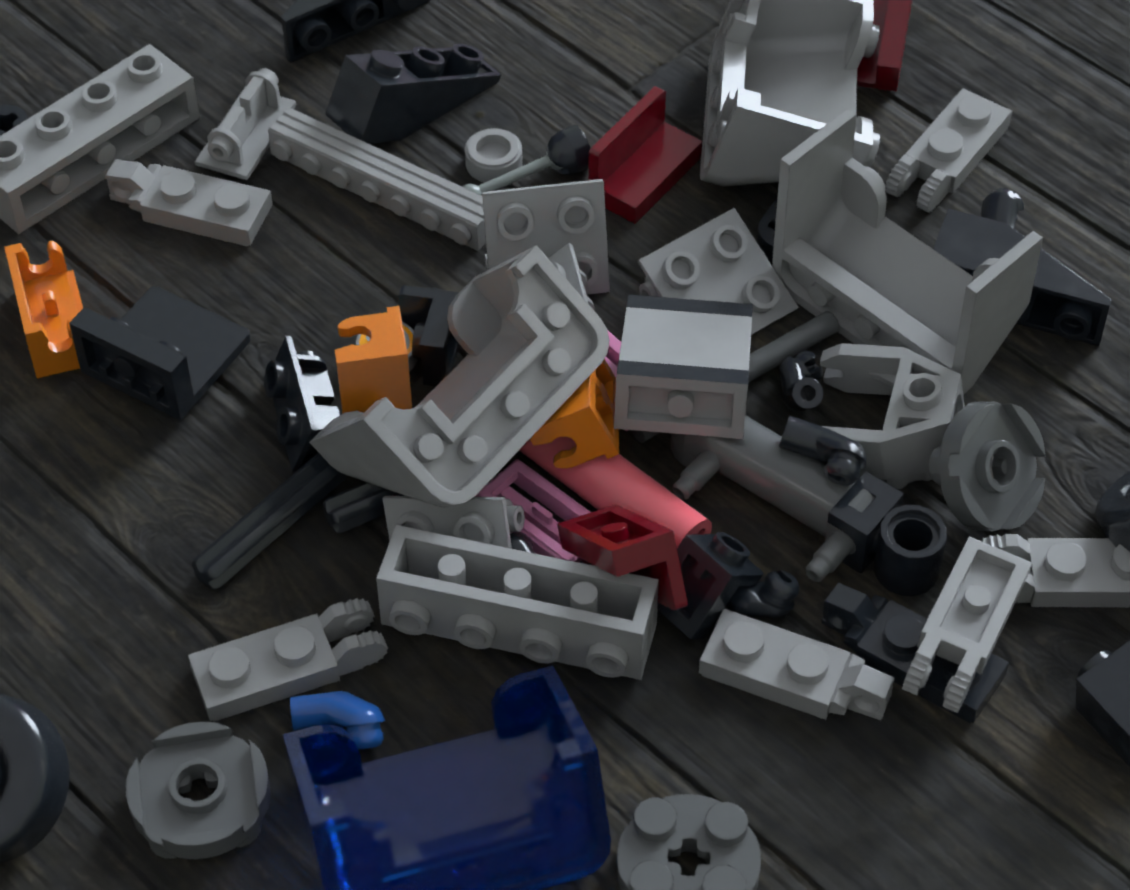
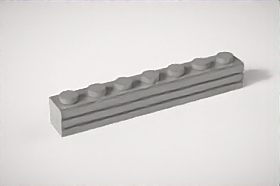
[268,107,486,251]

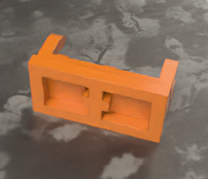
[4,241,83,378]
[335,306,412,414]
[529,358,619,468]

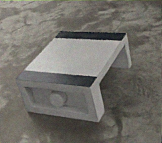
[614,294,753,439]

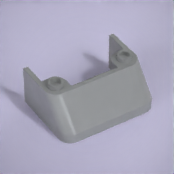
[772,108,1043,395]

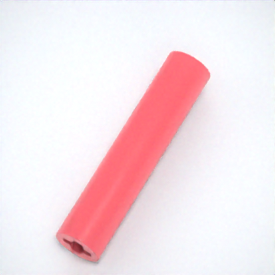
[519,437,712,548]

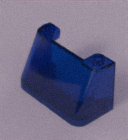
[283,666,611,890]

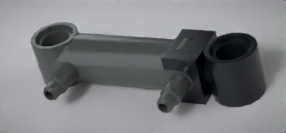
[670,415,947,596]

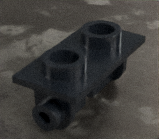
[264,336,340,471]

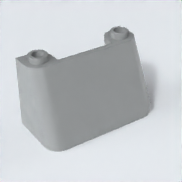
[700,0,880,187]
[309,245,609,508]

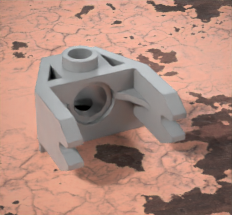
[820,343,965,490]

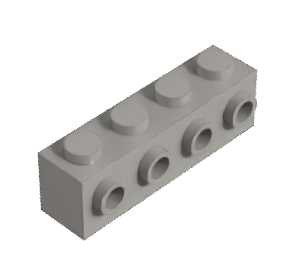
[0,44,200,234]
[376,525,659,680]

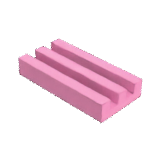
[475,459,591,564]

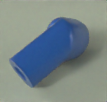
[290,691,385,750]

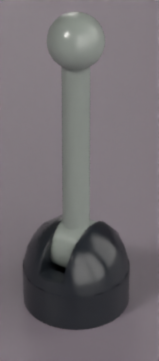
[463,124,591,196]

